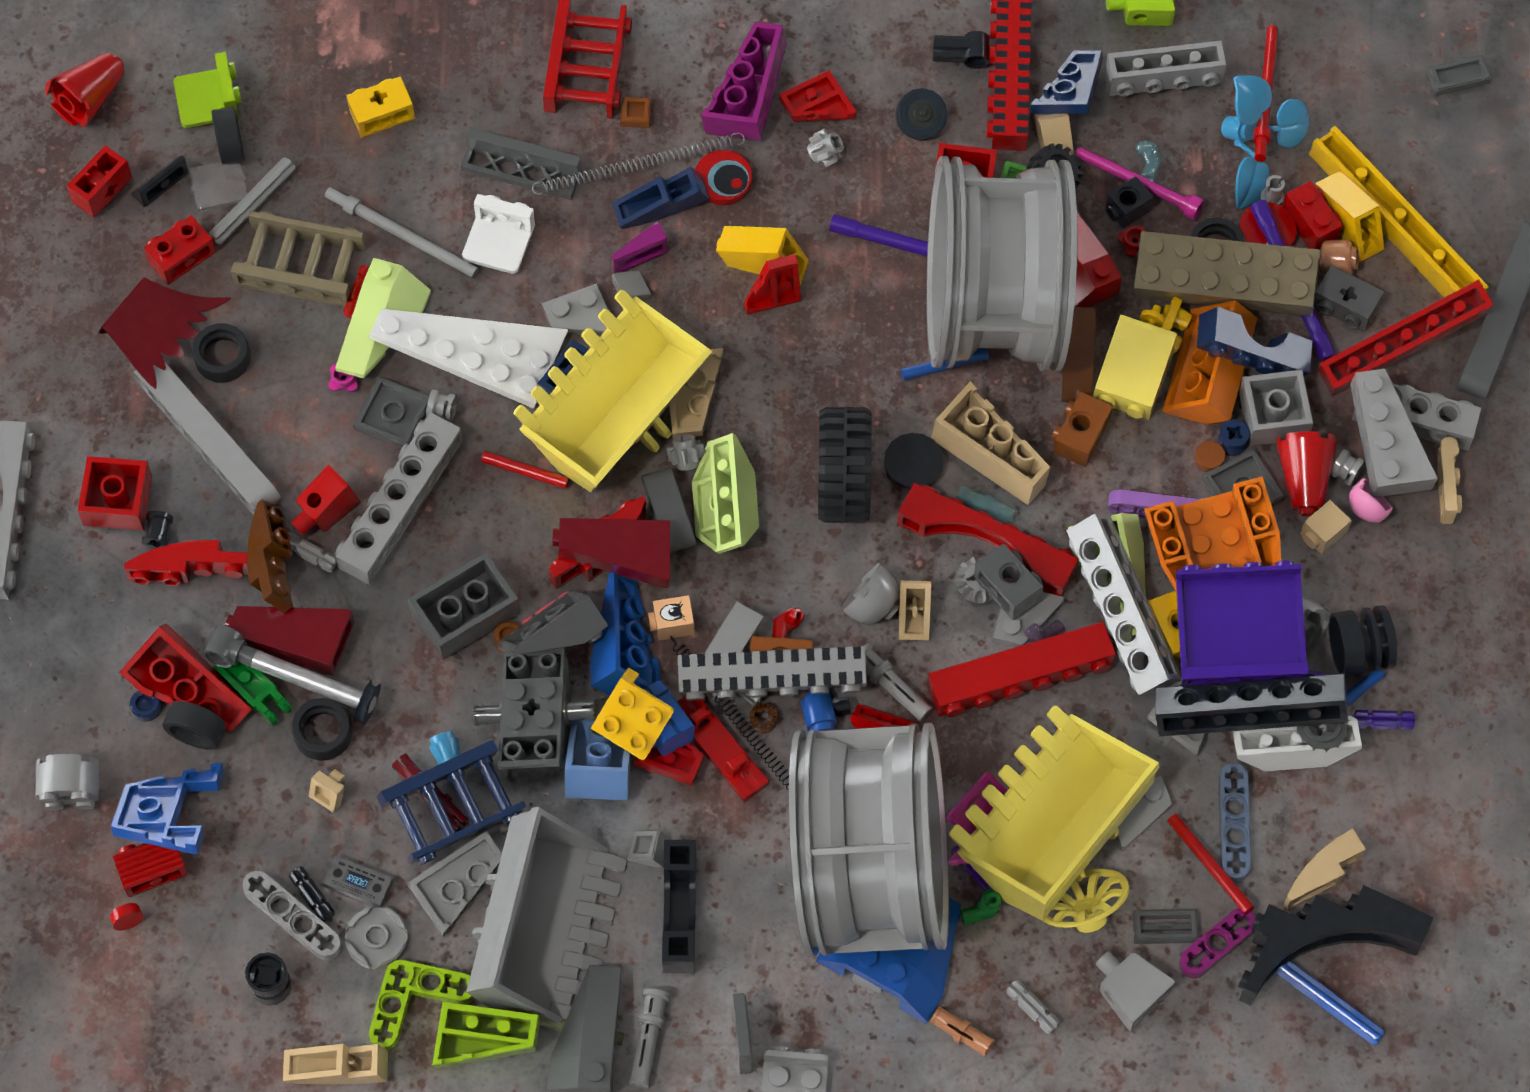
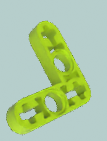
[369,960,475,1051]

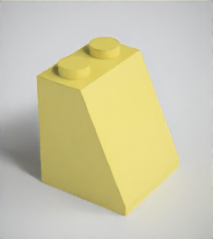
[1093,315,1178,420]

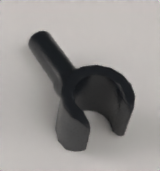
[828,688,851,717]

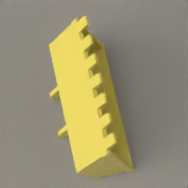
[949,706,1160,921]

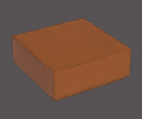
[620,97,651,128]

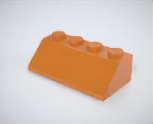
[1163,300,1258,425]

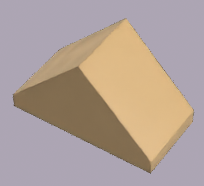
[1031,112,1074,156]
[899,580,931,640]

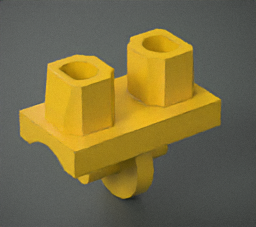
[1140,296,1192,354]

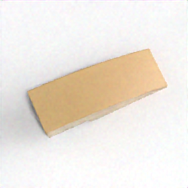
[1283,828,1366,911]
[283,1044,388,1085]

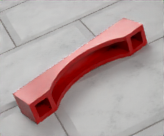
[897,483,1078,597]

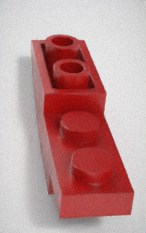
[548,495,646,590]
[124,540,248,586]

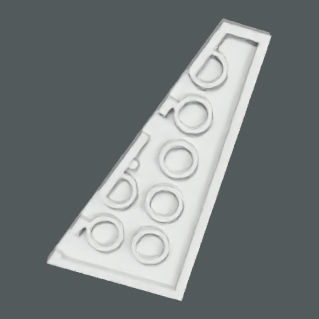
[369,309,568,409]

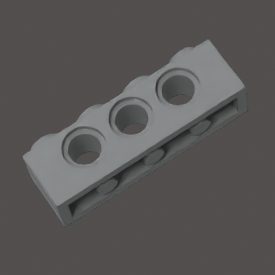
[1352,383,1481,451]

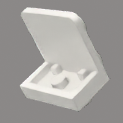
[462,194,535,274]

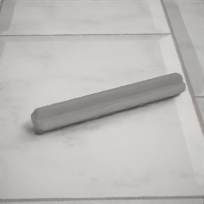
[208,157,296,245]

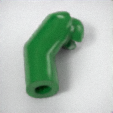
[960,889,1002,925]

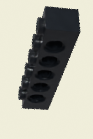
[1155,674,1348,737]

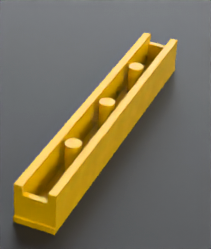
[1309,125,1489,297]

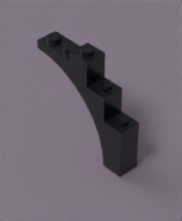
[1238,885,1434,1006]

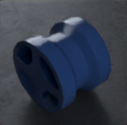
[1217,419,1250,456]

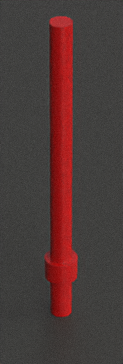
[1253,25,1278,162]

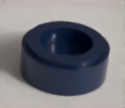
[129,691,162,722]

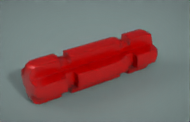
[343,264,370,318]

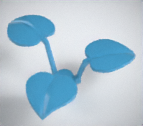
[1221,75,1310,209]

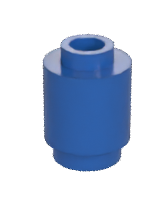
[801,691,837,731]

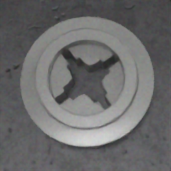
[955,556,993,603]

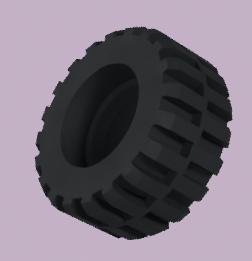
[818,407,872,523]

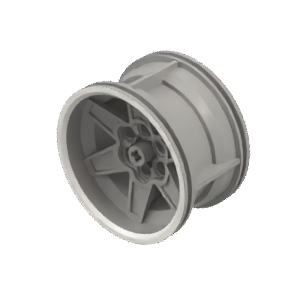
[789,723,949,957]

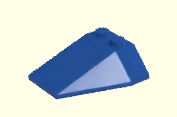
[816,897,961,1024]

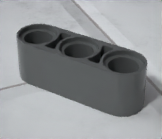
[641,467,696,553]

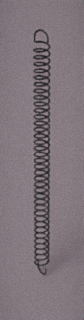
[670,636,789,790]

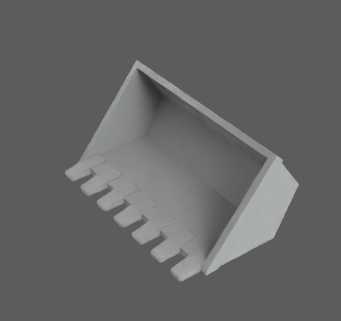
[466,807,627,1024]

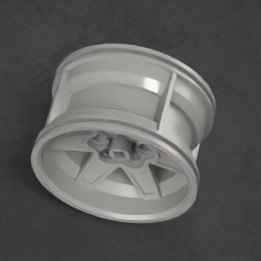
[926,156,1077,372]

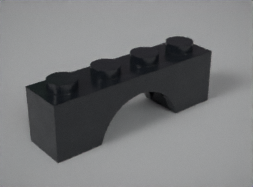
[662,840,696,973]

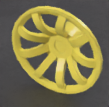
[1043,869,1130,933]

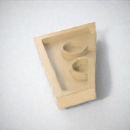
[669,348,723,438]

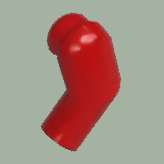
[772,607,805,638]

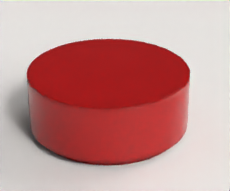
[110,903,144,931]

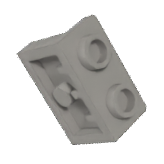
[761,1046,829,1092]

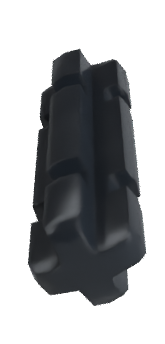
[289,866,335,922]

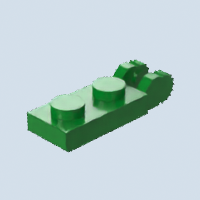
[213,663,293,726]

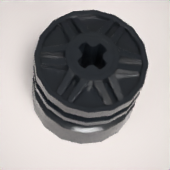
[1328,605,1397,676]

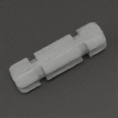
[288,533,337,572]
[1006,980,1060,1034]

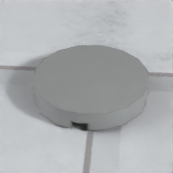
[345,906,408,970]

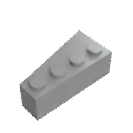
[1350,369,1438,498]

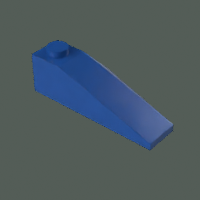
[590,572,661,696]

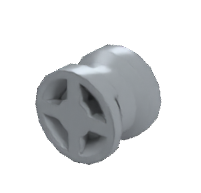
[426,389,457,422]
[1331,449,1365,487]

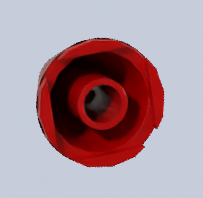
[45,53,124,128]
[1276,431,1337,517]

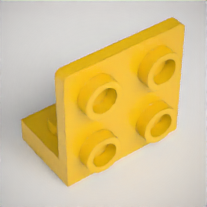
[591,668,674,760]

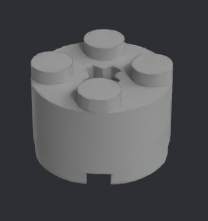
[35,754,100,811]

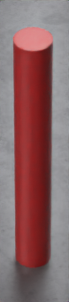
[481,451,570,489]

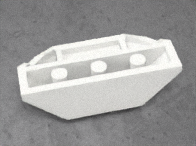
[1232,715,1362,771]

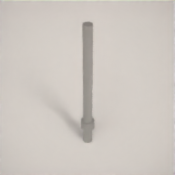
[325,187,478,278]

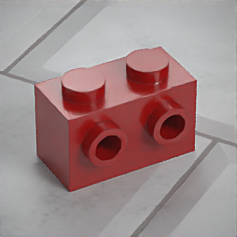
[1283,181,1343,250]
[143,215,216,285]

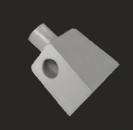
[1096,951,1175,1032]

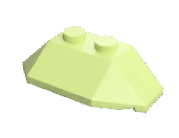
[692,433,759,554]

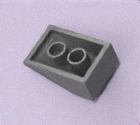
[497,590,608,654]

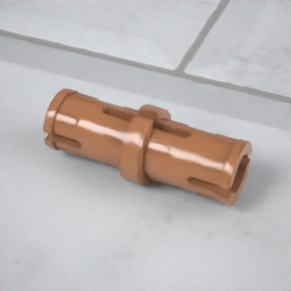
[930,1006,995,1057]

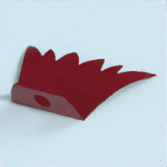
[98,277,231,389]

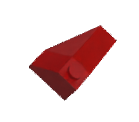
[1074,212,1122,308]
[118,623,253,732]

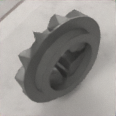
[1297,723,1347,752]

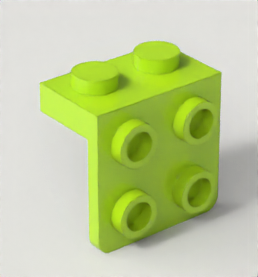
[173,52,242,128]

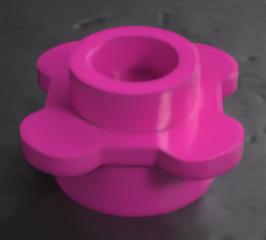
[328,364,358,392]

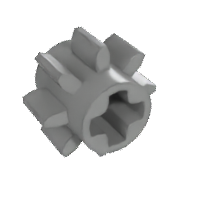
[807,128,844,167]
[667,434,705,470]

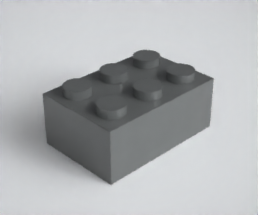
[407,552,520,660]

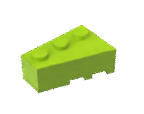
[432,1002,541,1070]

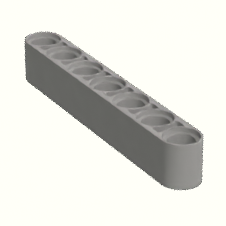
[133,363,282,516]

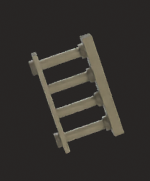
[231,211,366,307]

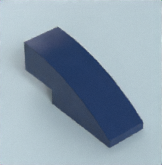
[612,167,709,229]

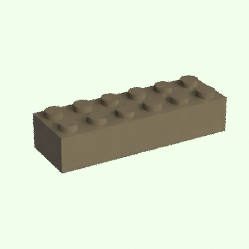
[1134,231,1320,316]

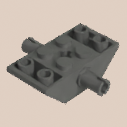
[472,648,598,769]

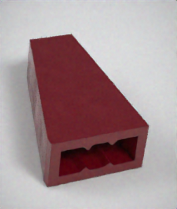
[552,518,670,588]
[225,606,355,676]

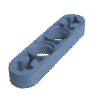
[1219,763,1251,883]

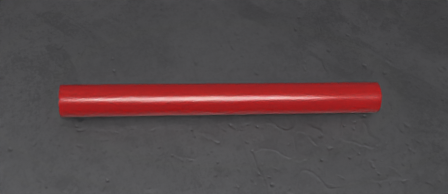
[1167,814,1254,915]

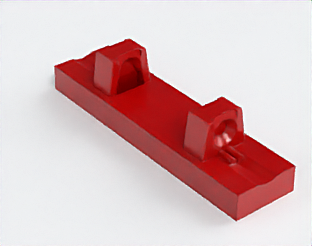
[677,695,769,803]

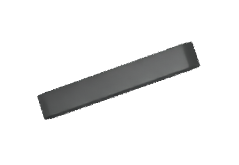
[1457,220,1530,400]

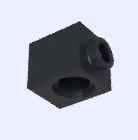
[1105,176,1153,228]

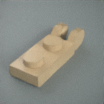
[1436,437,1462,524]

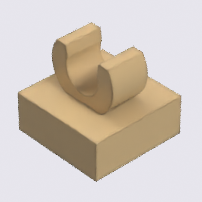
[308,769,345,813]

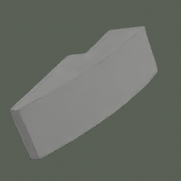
[705,601,763,700]

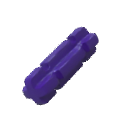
[1353,710,1415,730]

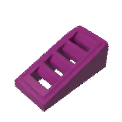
[611,222,668,274]

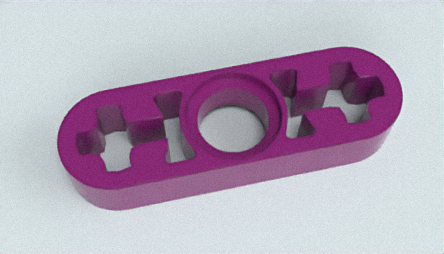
[1179,908,1255,979]

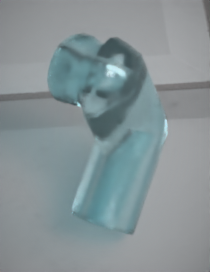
[1135,140,1162,181]

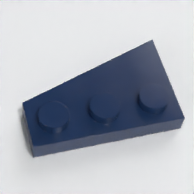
[1030,50,1103,114]

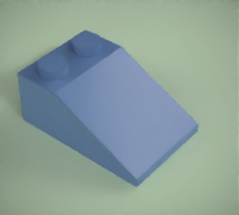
[565,709,632,800]

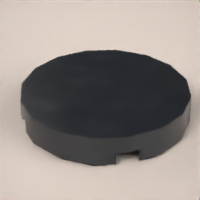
[884,433,944,491]

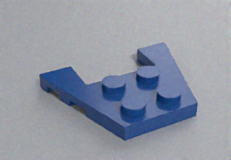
[111,763,224,854]

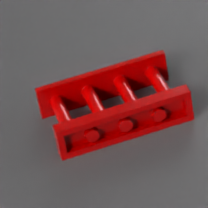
[543,0,632,119]

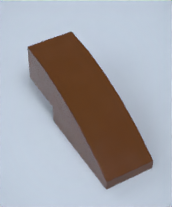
[1061,307,1096,403]

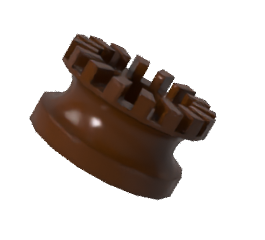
[750,702,777,734]

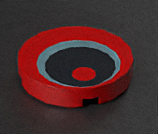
[695,150,752,205]

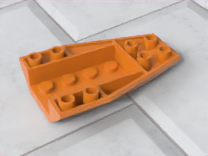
[1144,476,1281,591]

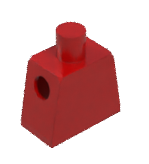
[290,465,361,536]

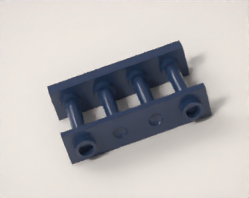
[377,739,526,865]

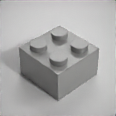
[1239,370,1313,446]

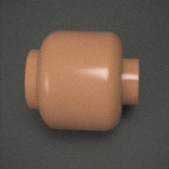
[1319,239,1359,277]

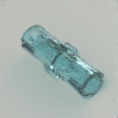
[956,485,1018,524]

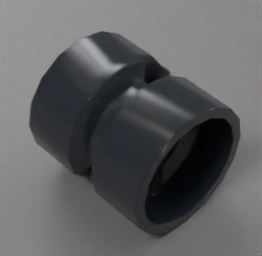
[245,952,292,1005]

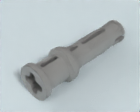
[864,643,933,722]
[629,988,670,1089]

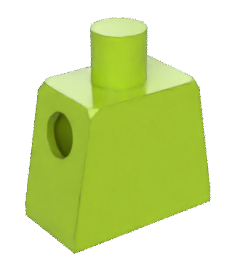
[1105,0,1175,26]

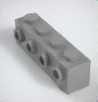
[1105,40,1226,97]

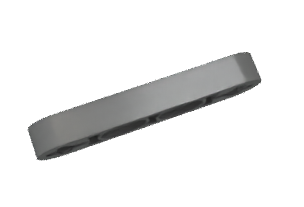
[242,871,342,961]

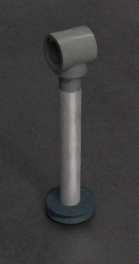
[203,625,381,726]

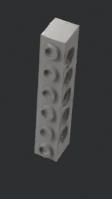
[335,412,463,585]
[1066,513,1181,696]

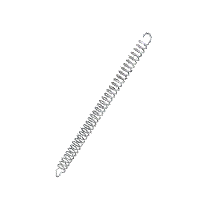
[532,133,745,195]

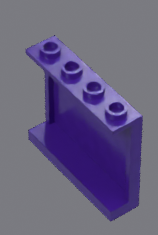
[1176,560,1309,686]

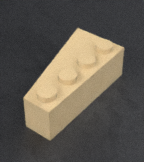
[931,381,1050,505]

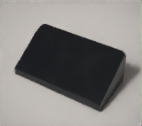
[132,155,189,207]

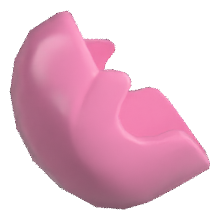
[1349,478,1393,523]

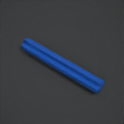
[1276,961,1385,1046]

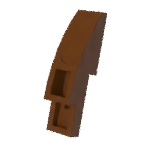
[247,499,293,613]

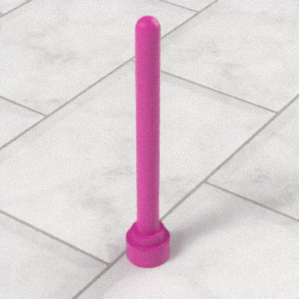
[1075,147,1205,221]

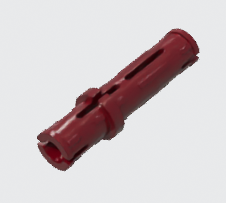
[392,753,470,832]

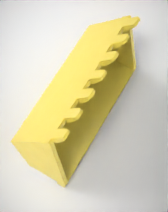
[514,290,712,492]

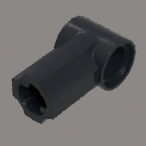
[933,31,990,69]

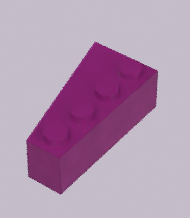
[701,22,787,141]

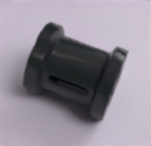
[142,510,173,549]

